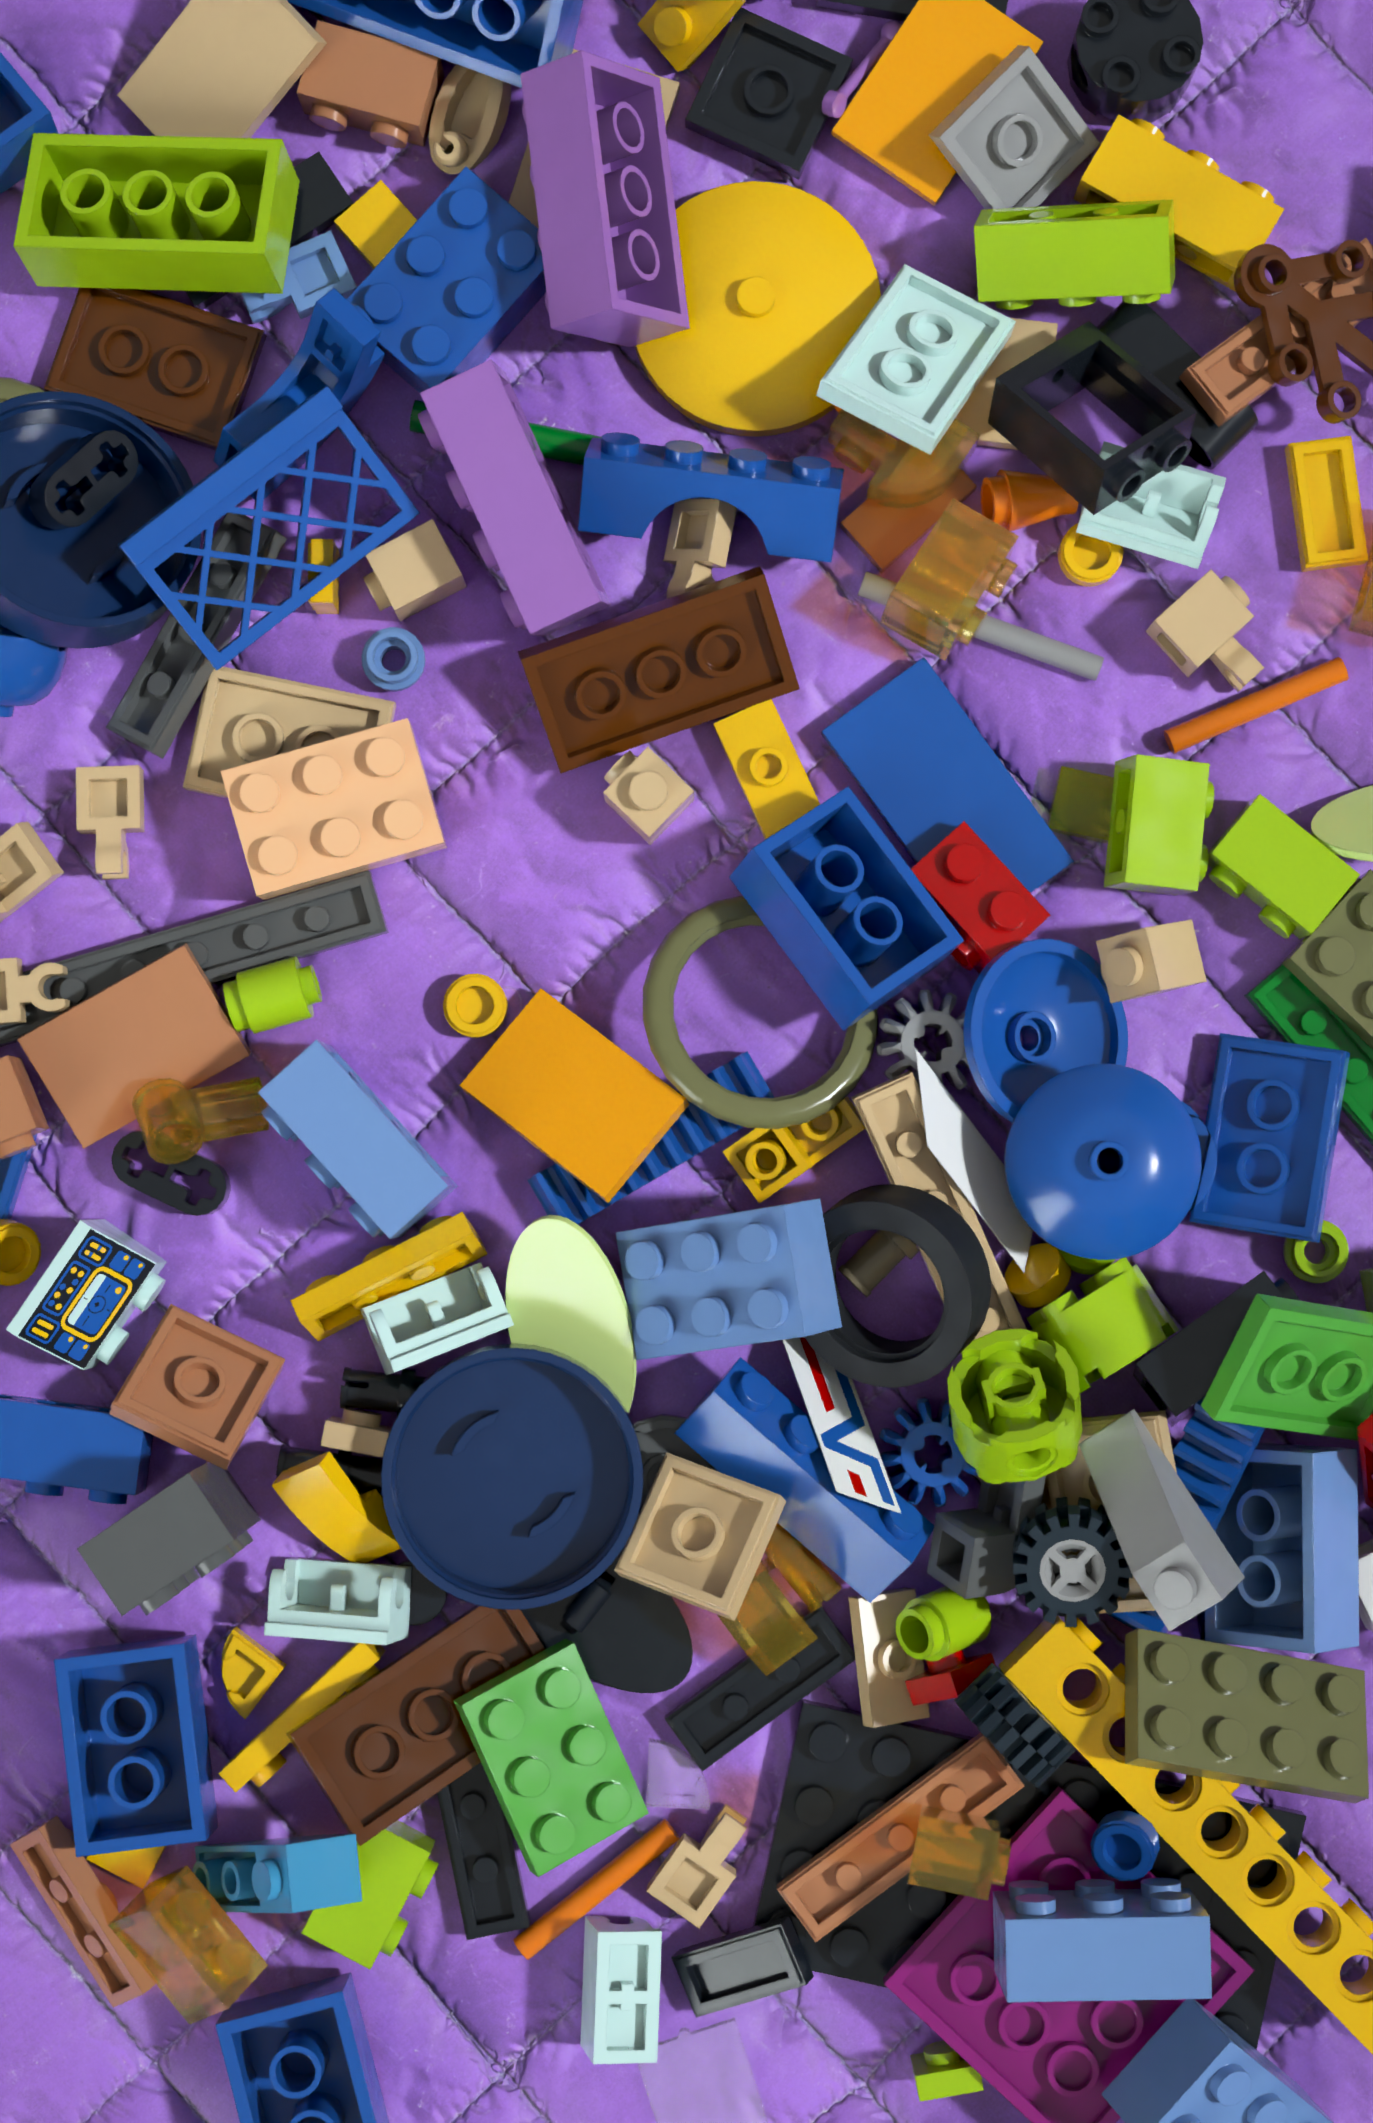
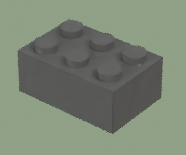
[77,1462,261,1616]

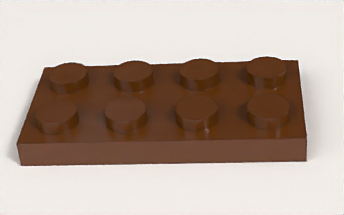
[518,566,800,773]
[286,1605,545,1846]

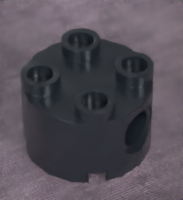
[1067,0,1203,124]

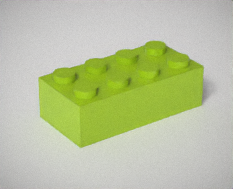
[13,133,300,294]

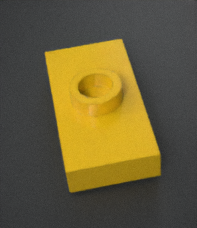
[713,699,820,840]

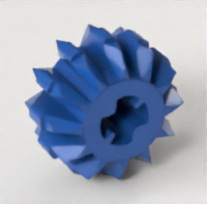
[879,1397,978,1507]

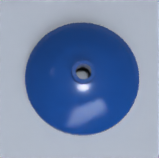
[964,939,1128,1122]
[1004,1064,1202,1260]

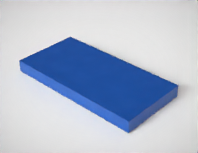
[821,657,1074,893]

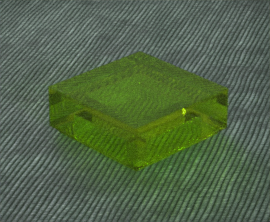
[1047,766,1116,844]

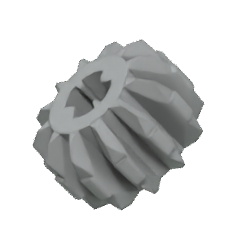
[876,990,970,1090]

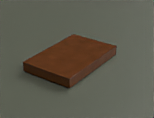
[44,288,267,451]

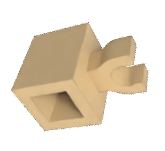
[1146,569,1264,692]

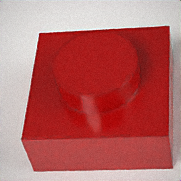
[905,1650,996,1706]

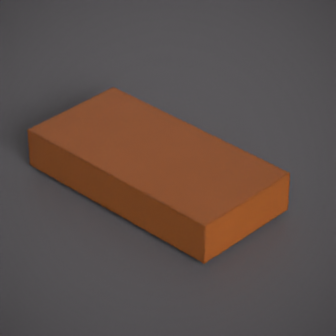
[840,443,977,574]

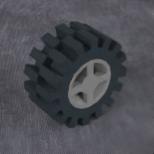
[1013,1497,1133,1627]
[954,1663,1076,1788]

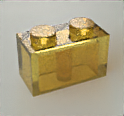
[880,498,1019,661]
[907,1805,1011,1900]
[108,1865,268,2024]

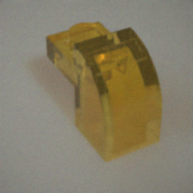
[828,409,980,508]
[717,1559,818,1676]

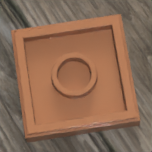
[110,1304,285,1470]

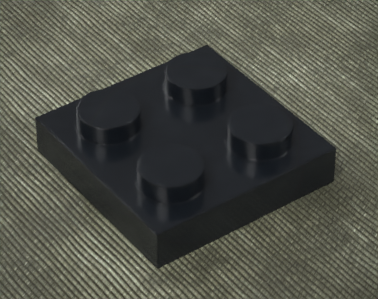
[685,8,853,180]

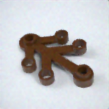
[1234,240,1373,424]

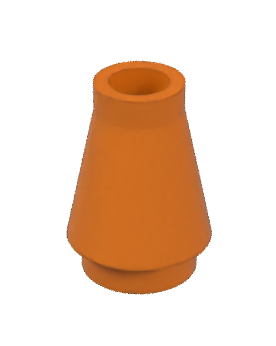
[981,469,1079,533]

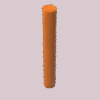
[1164,657,1349,754]
[513,1818,680,1960]

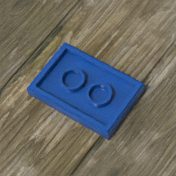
[1189,1033,1350,1243]

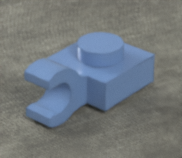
[241,230,357,324]

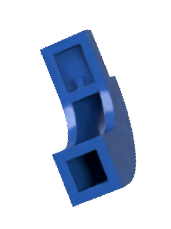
[213,288,385,500]

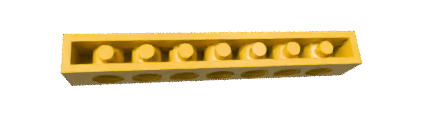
[998,1616,1373,2055]

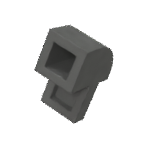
[927,1476,1046,1599]

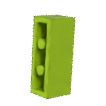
[974,200,1176,310]

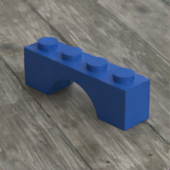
[578,432,844,563]

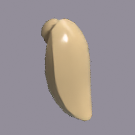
[429,64,511,174]

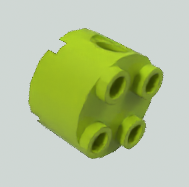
[1026,1257,1179,1393]
[947,1328,1083,1484]

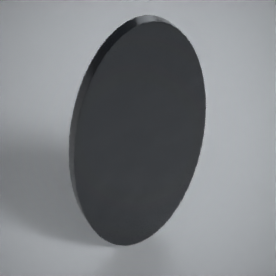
[520,1548,693,1693]

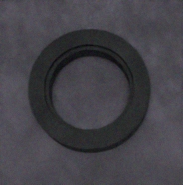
[805,1184,991,1388]

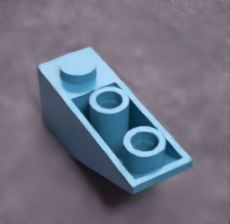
[192,1834,362,1913]

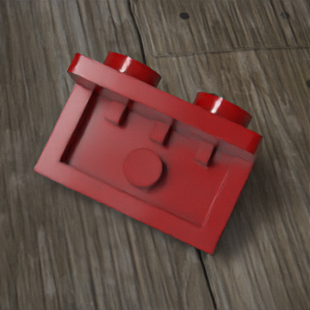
[911,821,1051,974]

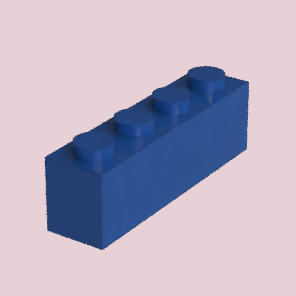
[675,1357,934,1603]
[0,1394,154,1504]

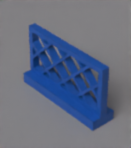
[117,386,420,671]

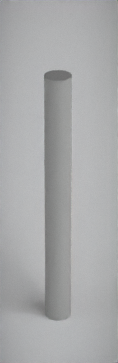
[858,572,1104,681]

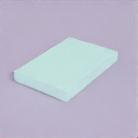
[816,264,1016,455]

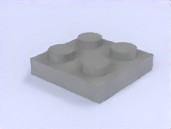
[929,45,1100,209]

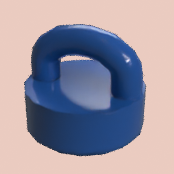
[1090,1810,1160,1881]

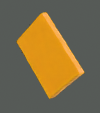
[831,0,1044,206]
[459,988,689,1203]

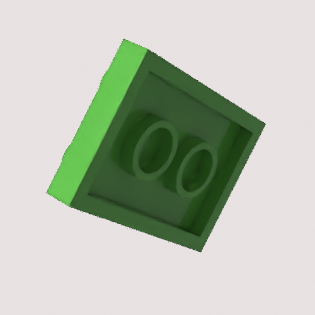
[1201,1293,1373,1441]
[453,1639,649,1877]

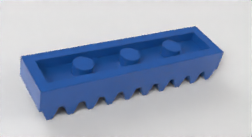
[527,1051,775,1224]
[1106,1397,1265,1633]

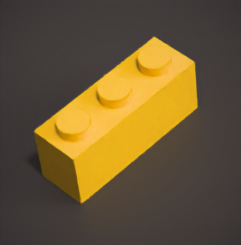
[1073,114,1284,292]

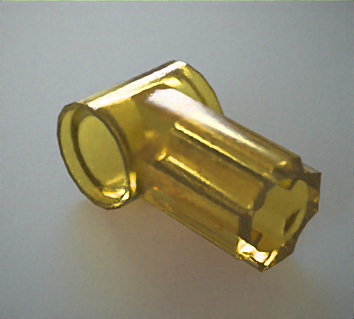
[132,1077,269,1164]

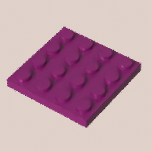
[883,1786,1254,2123]

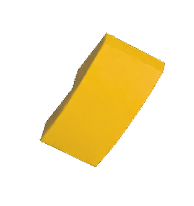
[723,1096,865,1204]
[271,1451,401,1563]

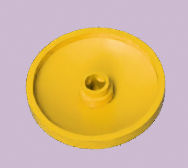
[634,181,881,437]

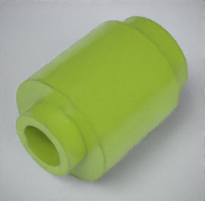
[223,956,322,1034]
[896,1586,991,1661]

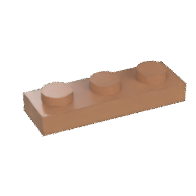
[10,1815,162,2008]

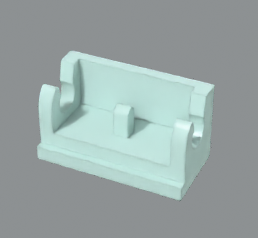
[1076,441,1226,569]
[360,1262,514,1375]
[264,1557,412,1645]
[580,1916,662,2064]

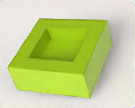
[910,2041,984,2102]

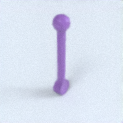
[822,21,902,118]

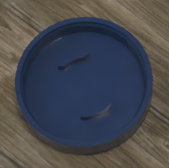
[0,391,201,649]
[381,1344,643,1610]

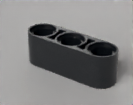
[1097,301,1258,470]

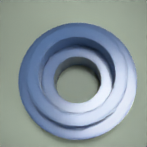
[362,627,426,692]

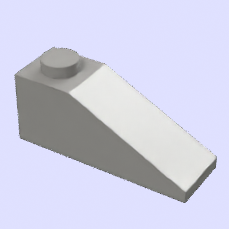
[1079,1409,1245,1631]

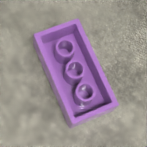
[521,50,690,347]
[418,359,611,637]

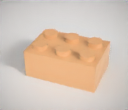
[220,718,447,900]

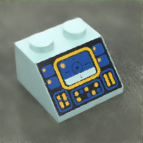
[6,1219,167,1370]

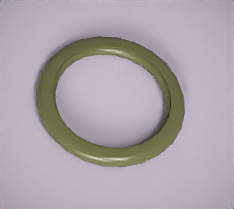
[643,896,878,1129]

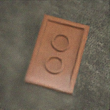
[17,943,251,1149]

